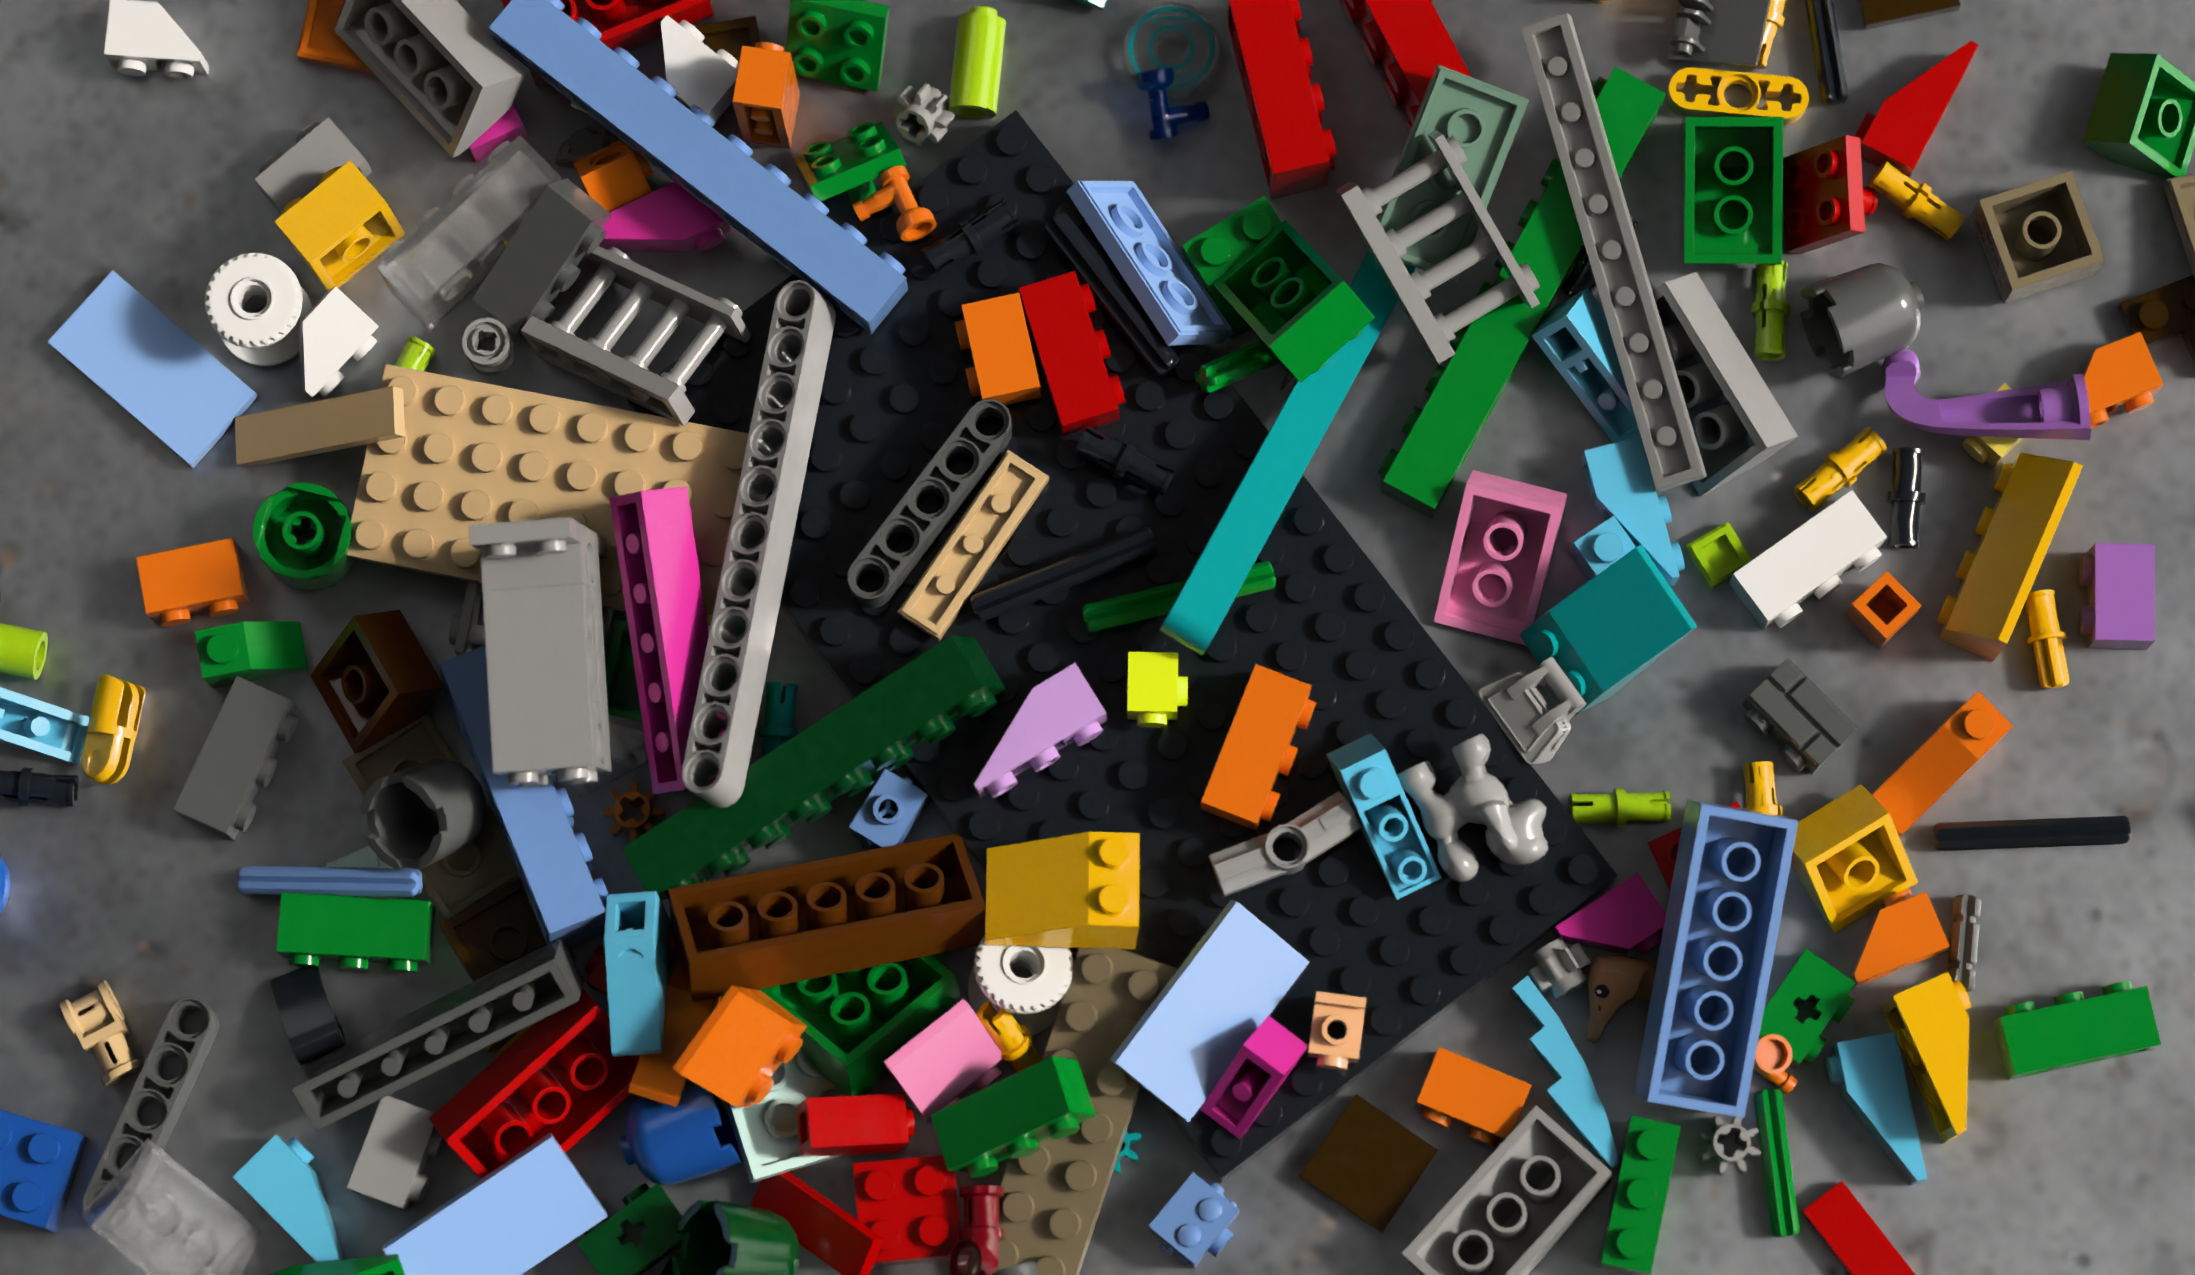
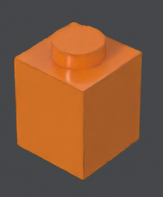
[1845,571,1922,649]

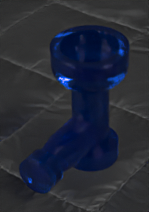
[1135,67,1210,140]

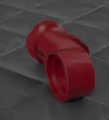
[948,1185,1004,1275]

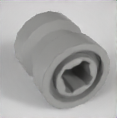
[462,317,515,376]

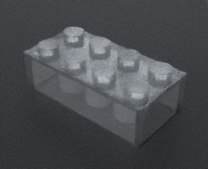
[377,135,562,331]

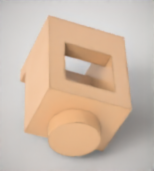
[1308,991,1367,1070]

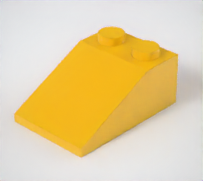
[985,832,1140,949]
[1880,972,1971,1144]

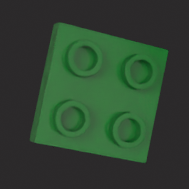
[786,0,890,92]
[794,121,906,221]

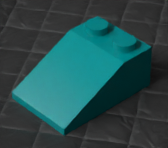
[1520,544,1698,716]

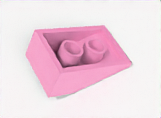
[1433,470,1568,646]
[884,999,1006,1124]

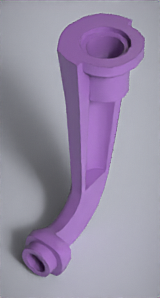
[1882,349,2091,440]

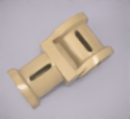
[59,980,144,1087]

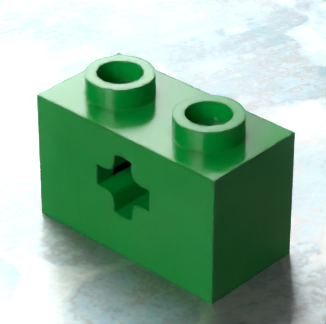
[1759,948,1856,1069]

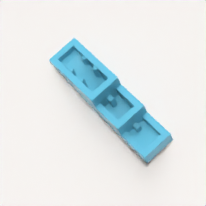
[1509,975,1619,1170]

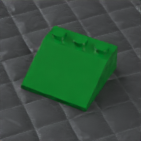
[757,955,961,1096]

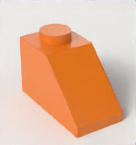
[1849,889,1950,989]

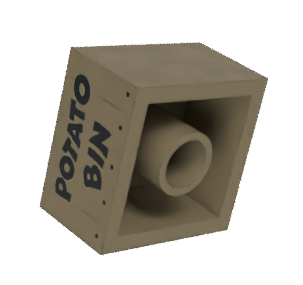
[1971,170,2105,304]

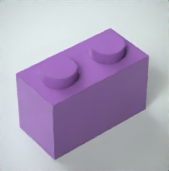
[2079,543,2155,650]

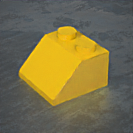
[274,160,405,291]
[1790,784,1918,933]

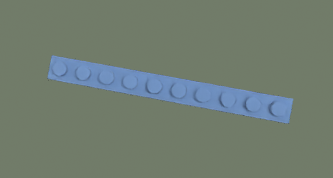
[489,0,908,334]

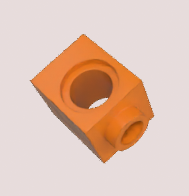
[573,140,654,212]

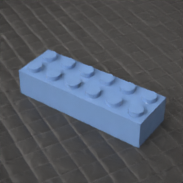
[439,645,608,948]
[1633,799,1798,1118]

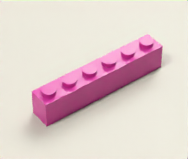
[609,487,723,794]

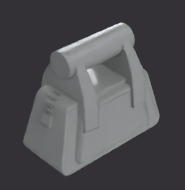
[1478,657,1587,765]

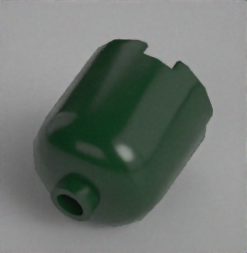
[672,1200,800,1275]

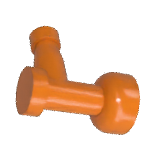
[852,165,937,241]
[1753,1034,1798,1095]

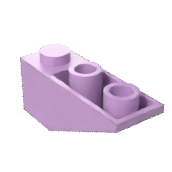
[974,663,1107,798]

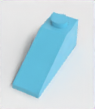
[1531,288,1641,443]
[0,687,90,765]
[1826,1032,1927,1185]
[233,1134,345,1262]

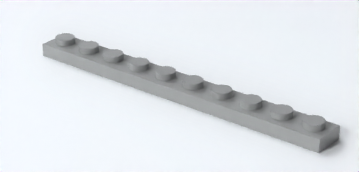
[1521,12,1707,492]

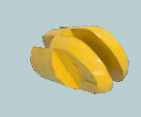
[82,674,146,785]

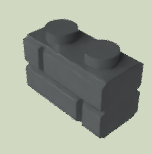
[1742,658,1858,775]

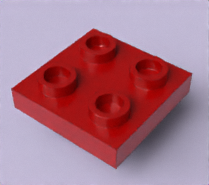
[1783,135,1878,254]

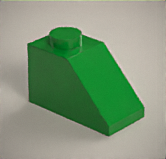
[195,621,309,689]

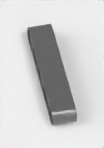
[848,399,1013,608]
[82,997,220,1229]

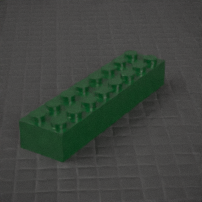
[621,635,1006,899]

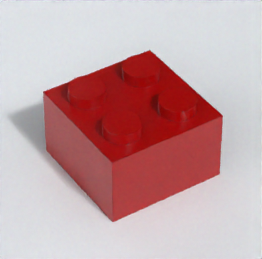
[853,1155,961,1267]

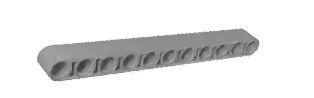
[682,280,836,808]

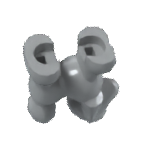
[1397,734,1549,882]

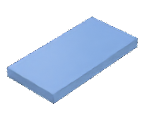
[1066,181,1233,346]
[47,270,258,468]
[1110,900,1309,1122]
[382,1132,608,1275]

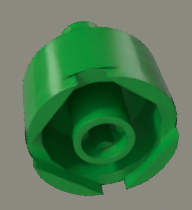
[253,482,356,590]

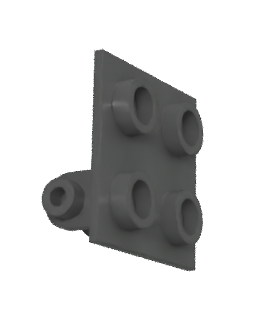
[1667,0,1771,67]

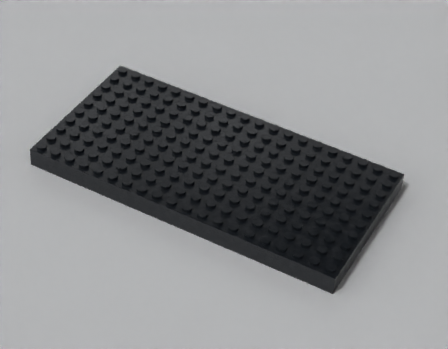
[626,110,1618,1183]

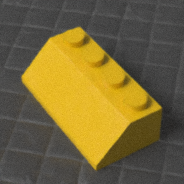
[1936,453,2083,662]

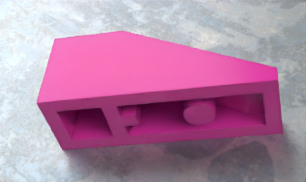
[599,182,732,252]

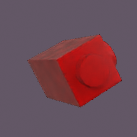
[796,1093,915,1157]

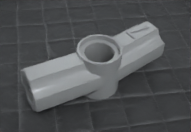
[1209,791,1362,897]

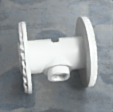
[205,253,313,366]
[967,935,1073,1036]

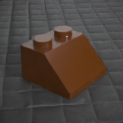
[310,609,445,753]

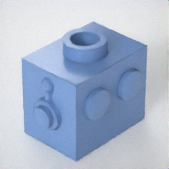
[849,768,930,851]
[1148,1172,1240,1268]

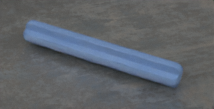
[237,866,423,897]

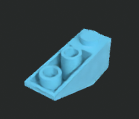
[1580,436,1685,587]
[1326,733,1441,900]
[604,891,670,1056]

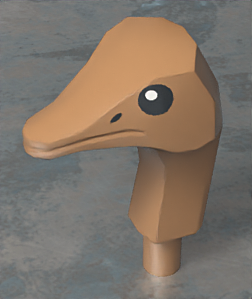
[1586,955,1657,1044]

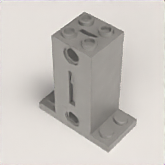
[469,517,612,788]

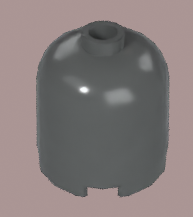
[1800,263,1925,378]
[361,759,486,870]

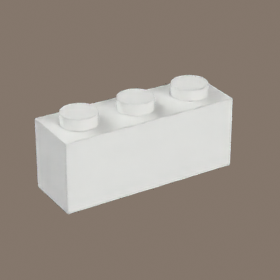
[1729,490,1887,630]

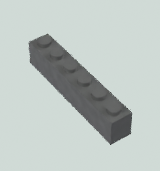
[291,938,585,1131]

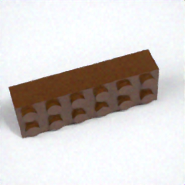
[668,833,985,1002]

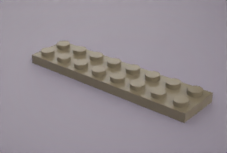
[971,947,1179,1275]

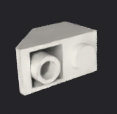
[104,0,209,80]
[661,15,739,122]
[298,286,379,398]

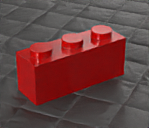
[1019,271,1126,437]

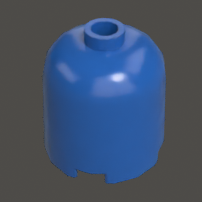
[619,1080,744,1186]

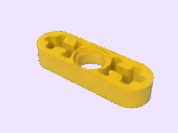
[1667,67,1809,125]

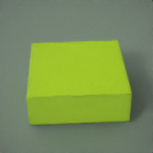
[1685,522,1752,590]

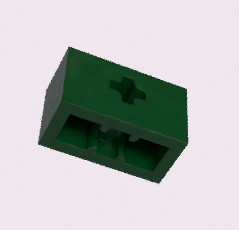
[576,1183,684,1275]

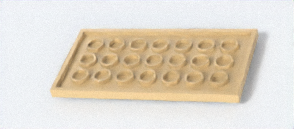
[347,364,749,628]

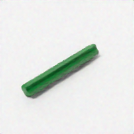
[1082,561,1276,632]

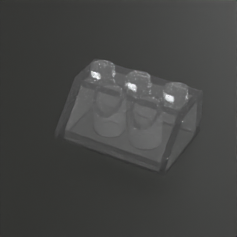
[82,1138,262,1275]

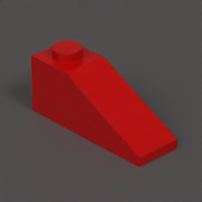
[1854,41,1979,178]

